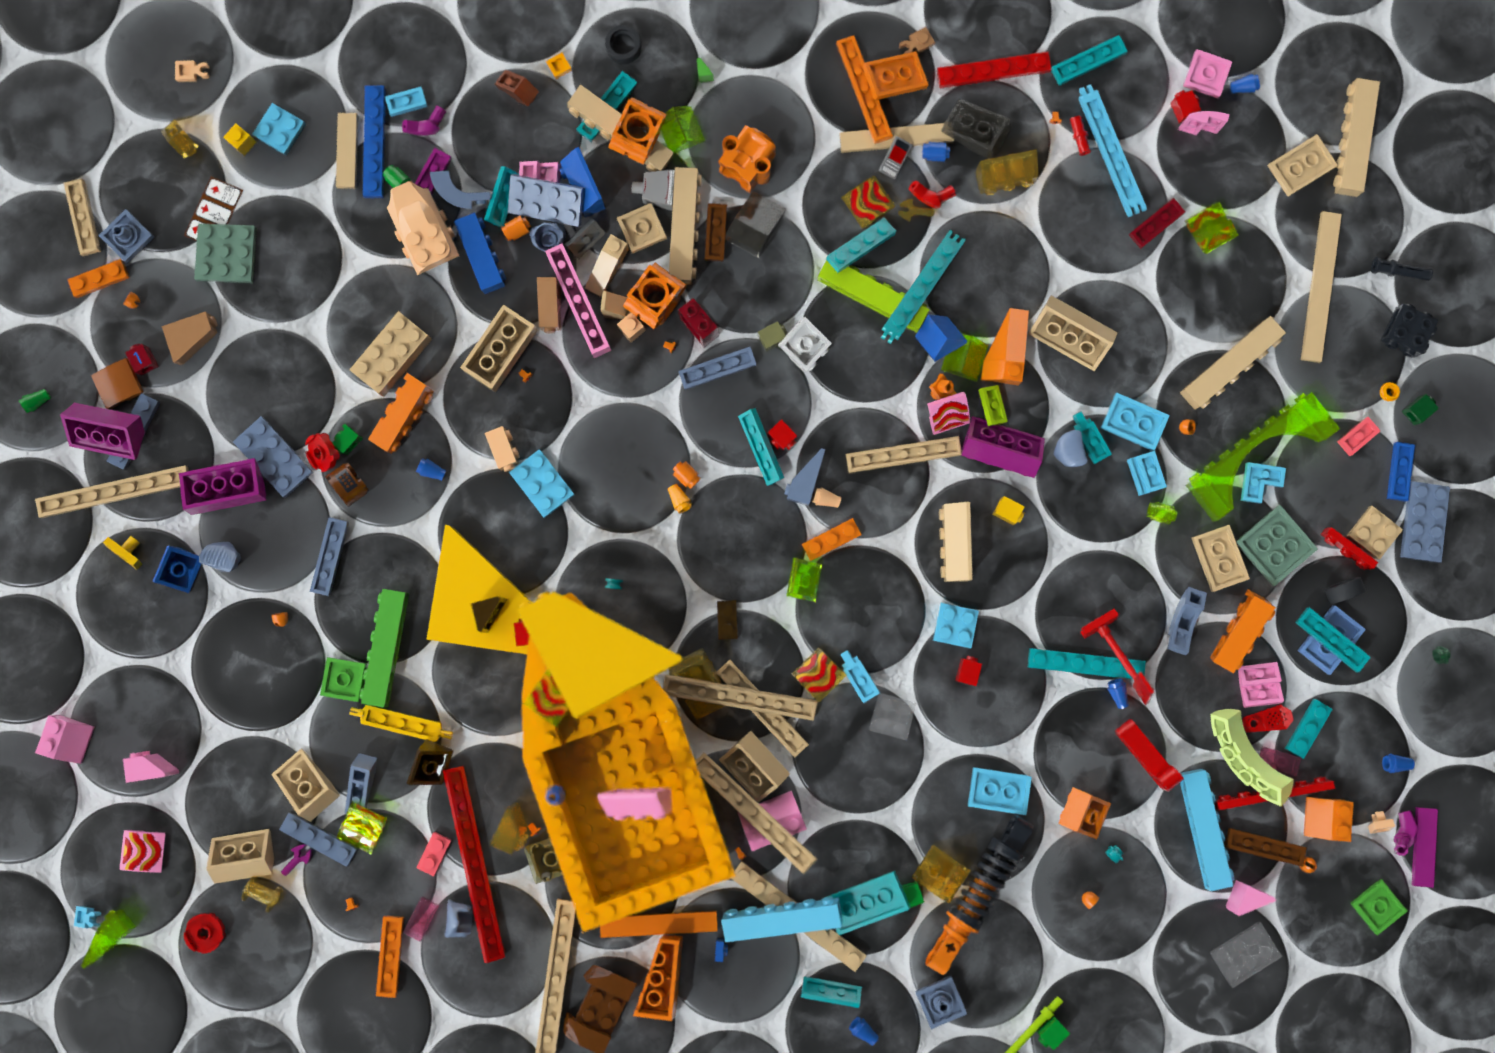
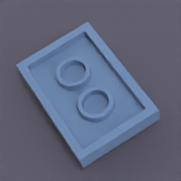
[1297,605,1366,675]

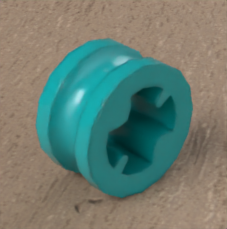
[605,578,623,590]

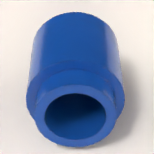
[922,142,950,162]

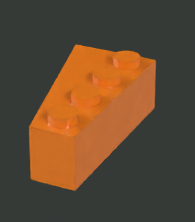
[368,373,434,454]
[633,934,683,1021]

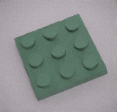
[194,224,257,283]
[1236,505,1318,586]

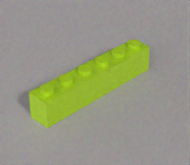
[817,260,930,333]

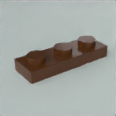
[705,203,727,262]

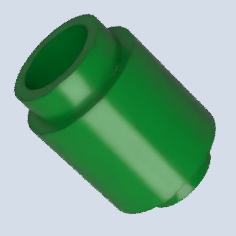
[383,165,411,188]

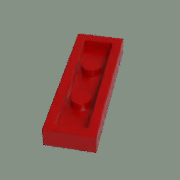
[1320,527,1379,570]

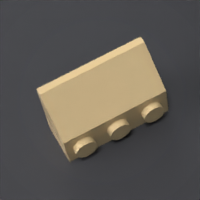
[719,731,790,803]
[206,829,274,884]

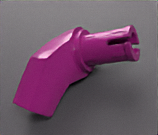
[402,106,447,135]
[1394,810,1417,856]

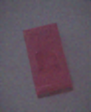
[1259,746,1301,776]
[403,897,439,942]

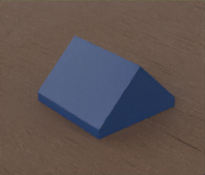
[915,315,967,362]
[153,545,201,593]

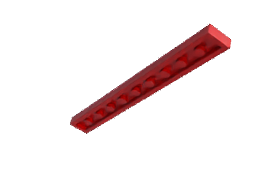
[443,766,505,963]

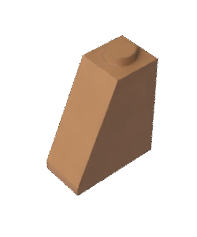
[537,277,561,334]
[162,312,218,365]

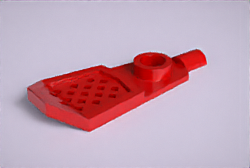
[1242,704,1293,733]

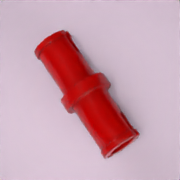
[1070,116,1091,156]

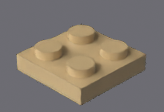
[617,203,667,254]
[1347,506,1403,560]

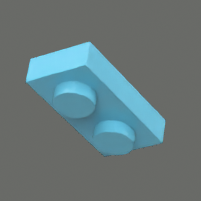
[385,87,428,117]

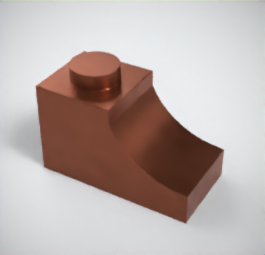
[494,70,539,106]

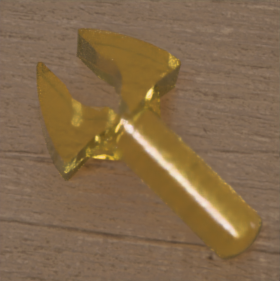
[898,199,935,221]

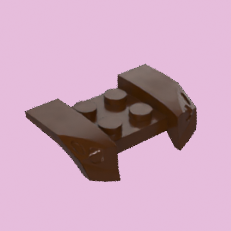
[563,965,637,1053]

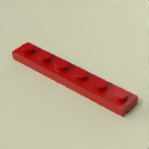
[936,52,1051,89]
[1214,777,1335,810]

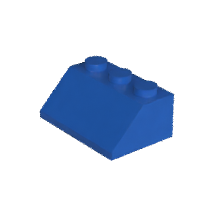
[559,147,605,218]

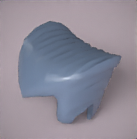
[530,222,566,252]
[1054,430,1088,467]
[199,542,241,573]
[444,899,473,938]

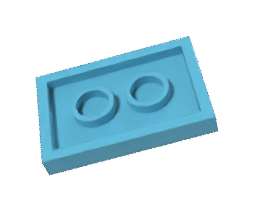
[1101,393,1170,451]
[509,449,575,518]
[968,767,1032,815]

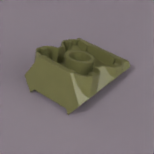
[524,838,563,884]

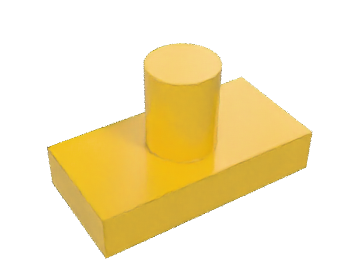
[103,536,142,570]

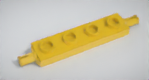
[350,705,453,742]

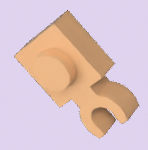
[175,60,210,82]

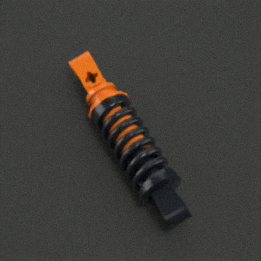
[925,815,1034,975]

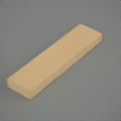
[336,113,358,189]
[64,179,101,256]

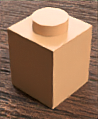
[617,313,645,342]

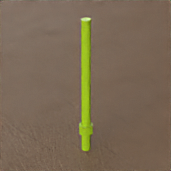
[1005,996,1063,1053]

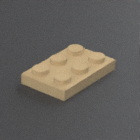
[1267,134,1338,197]
[1191,525,1250,592]

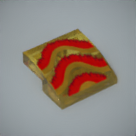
[841,175,896,229]
[792,647,847,702]

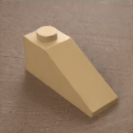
[585,234,629,297]

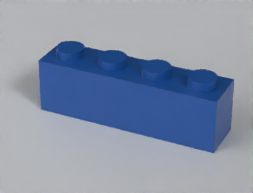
[454,213,506,294]

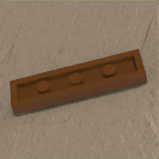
[1224,828,1307,867]

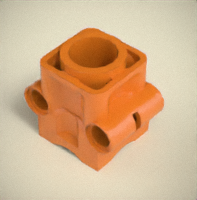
[608,97,667,165]
[718,125,776,193]
[623,262,687,329]

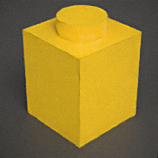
[223,123,257,156]
[992,496,1025,525]

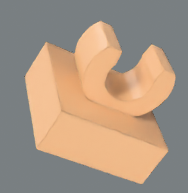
[1368,811,1395,834]

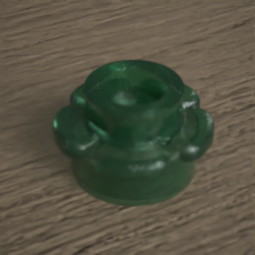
[1432,646,1451,664]

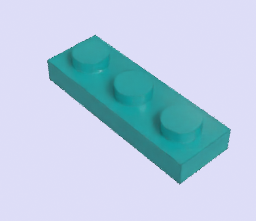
[484,166,519,227]
[1284,699,1332,759]
[801,976,862,1008]

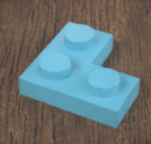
[1240,462,1286,503]

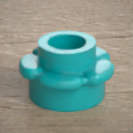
[1105,845,1124,863]

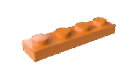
[376,916,404,998]

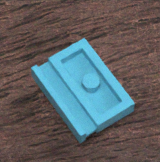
[1127,451,1167,496]

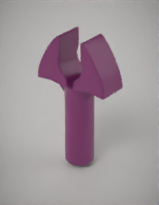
[281,844,312,876]

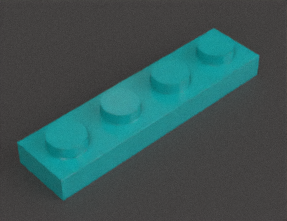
[1051,35,1128,86]
[576,71,638,143]
[826,218,896,273]
[738,408,785,486]
[1295,607,1371,672]

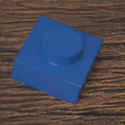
[715,938,728,962]

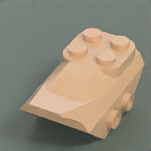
[387,181,459,275]

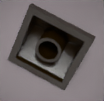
[471,596,507,633]
[407,739,454,785]

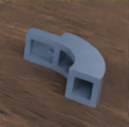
[430,171,491,209]
[1167,587,1207,655]

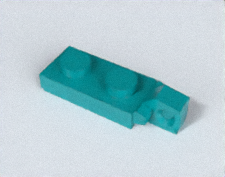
[1072,411,1112,464]

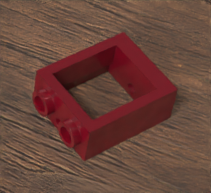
[678,298,719,348]

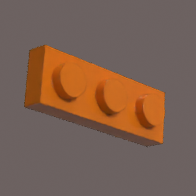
[67,259,130,298]
[802,518,861,561]

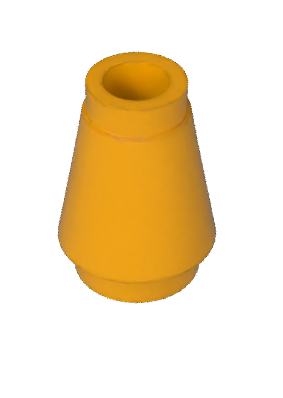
[668,484,692,514]

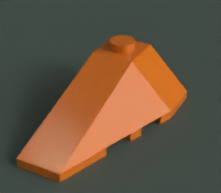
[981,308,1029,385]

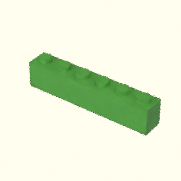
[360,589,409,708]

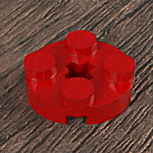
[305,433,340,472]
[184,913,226,954]

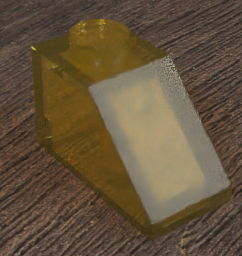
[161,119,198,159]

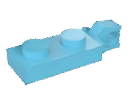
[840,650,880,703]

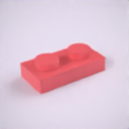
[1337,417,1381,456]
[416,832,452,876]

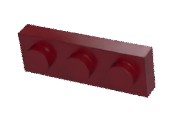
[1129,198,1185,249]

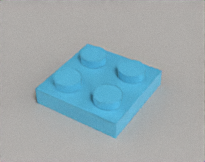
[252,103,306,155]
[933,603,979,648]

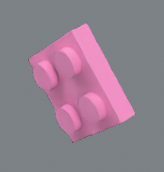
[1183,49,1232,99]

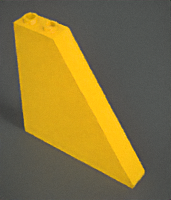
[427,525,532,654]
[517,591,683,719]

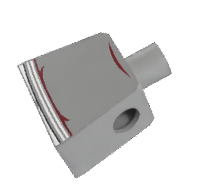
[632,170,675,210]

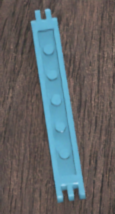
[1079,85,1147,217]

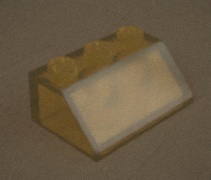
[975,149,1038,195]
[490,802,529,855]

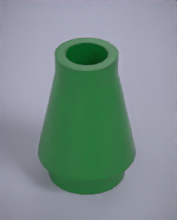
[19,388,51,413]

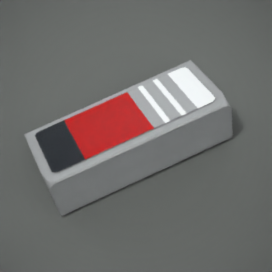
[878,136,912,180]

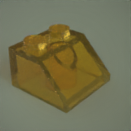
[912,845,971,904]

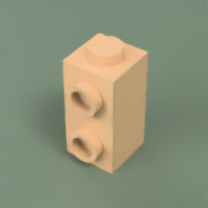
[485,426,520,472]

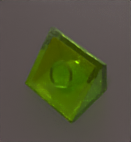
[661,106,705,154]
[941,335,988,381]
[786,558,822,602]

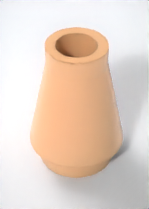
[811,487,841,508]

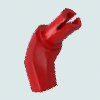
[909,181,956,209]

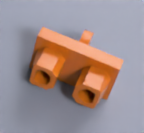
[929,374,957,400]

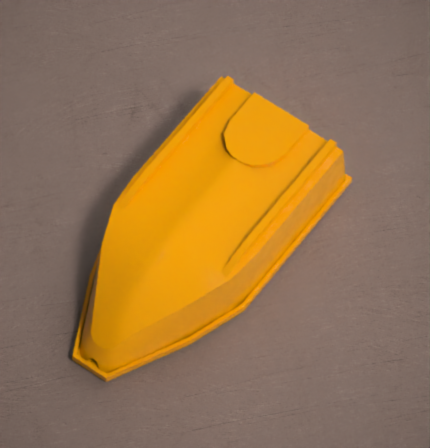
[522,593,736,932]

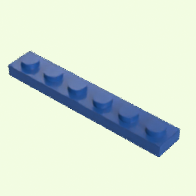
[363,86,385,198]

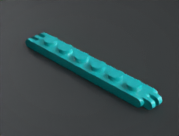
[881,230,966,344]

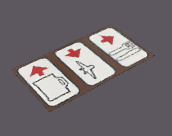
[184,176,243,241]

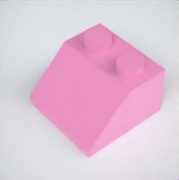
[35,715,94,764]
[123,751,179,783]

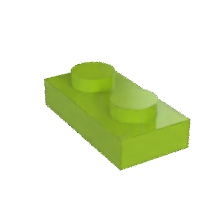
[979,385,1008,426]

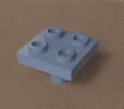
[98,209,154,263]
[915,976,967,1030]

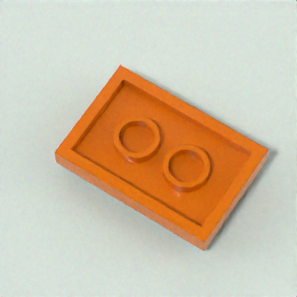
[863,51,929,100]

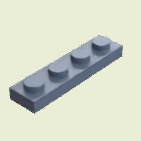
[678,347,757,390]
[107,393,161,470]
[310,517,349,596]
[279,812,358,867]

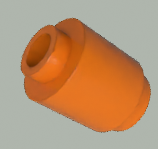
[501,215,531,241]
[673,461,701,489]

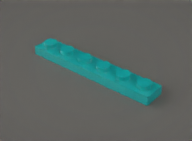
[1028,648,1146,679]

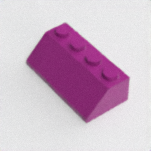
[60,403,145,460]
[961,416,1045,478]
[179,458,267,515]

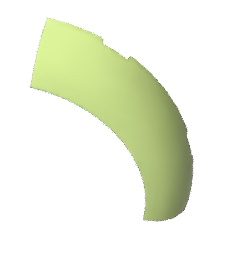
[1211,709,1294,806]

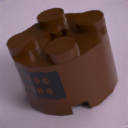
[325,463,369,507]

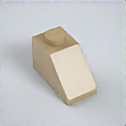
[601,291,631,320]

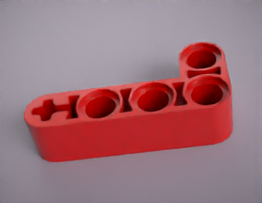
[1115,719,1184,792]

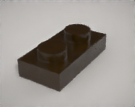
[717,600,738,640]

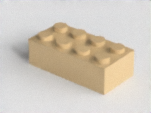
[460,305,538,392]
[350,311,432,397]

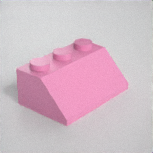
[598,788,672,820]
[738,790,806,851]

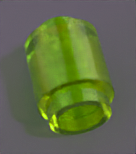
[1147,502,1177,525]

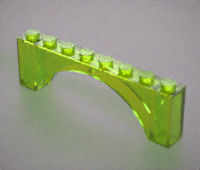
[1185,392,1340,522]

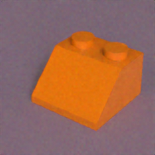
[1058,788,1111,839]
[1304,797,1353,842]

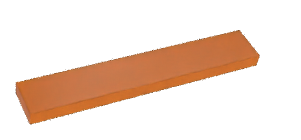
[836,35,893,144]
[600,910,718,938]

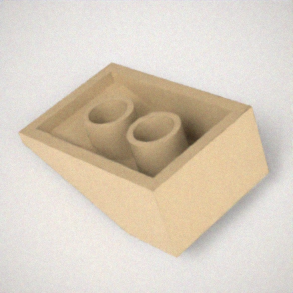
[271,749,340,822]

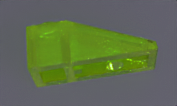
[81,909,137,969]

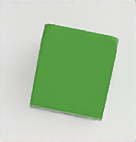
[697,58,714,83]

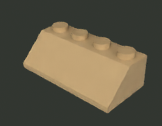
[1028,295,1117,371]
[939,502,972,582]

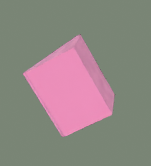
[1226,880,1276,916]

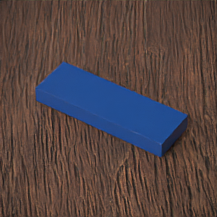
[1387,442,1415,502]

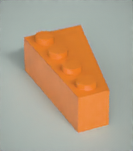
[1210,589,1276,673]

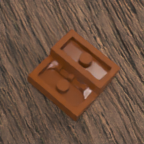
[91,358,143,410]

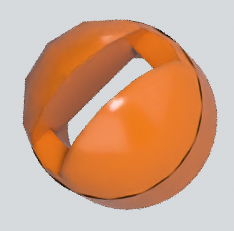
[123,292,140,308]
[1179,419,1196,435]
[272,612,288,627]
[1300,857,1317,873]
[1082,892,1099,909]

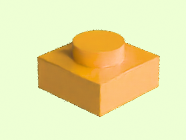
[546,52,572,79]

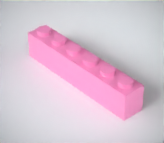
[545,243,611,358]

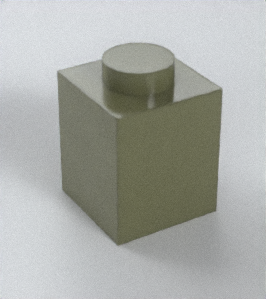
[757,321,788,352]

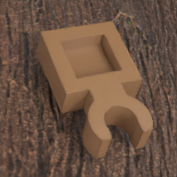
[899,27,935,54]

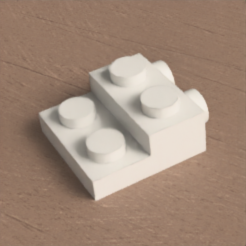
[778,317,832,372]

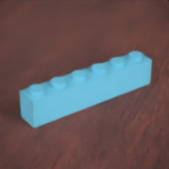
[1180,769,1234,891]
[721,897,843,942]

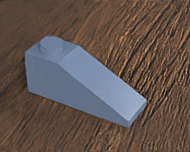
[784,448,825,506]
[345,753,377,818]

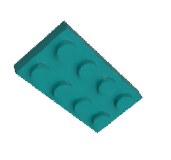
[826,871,911,935]

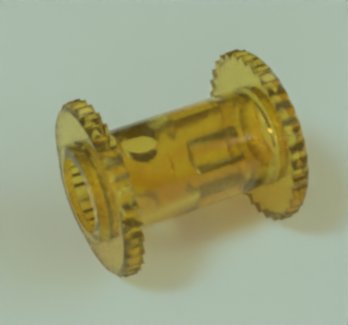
[241,876,282,912]

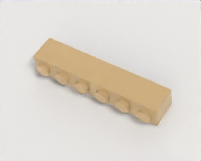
[1333,78,1380,197]
[567,85,674,172]
[669,167,702,285]
[1180,316,1286,409]

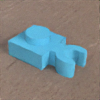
[74,906,101,928]

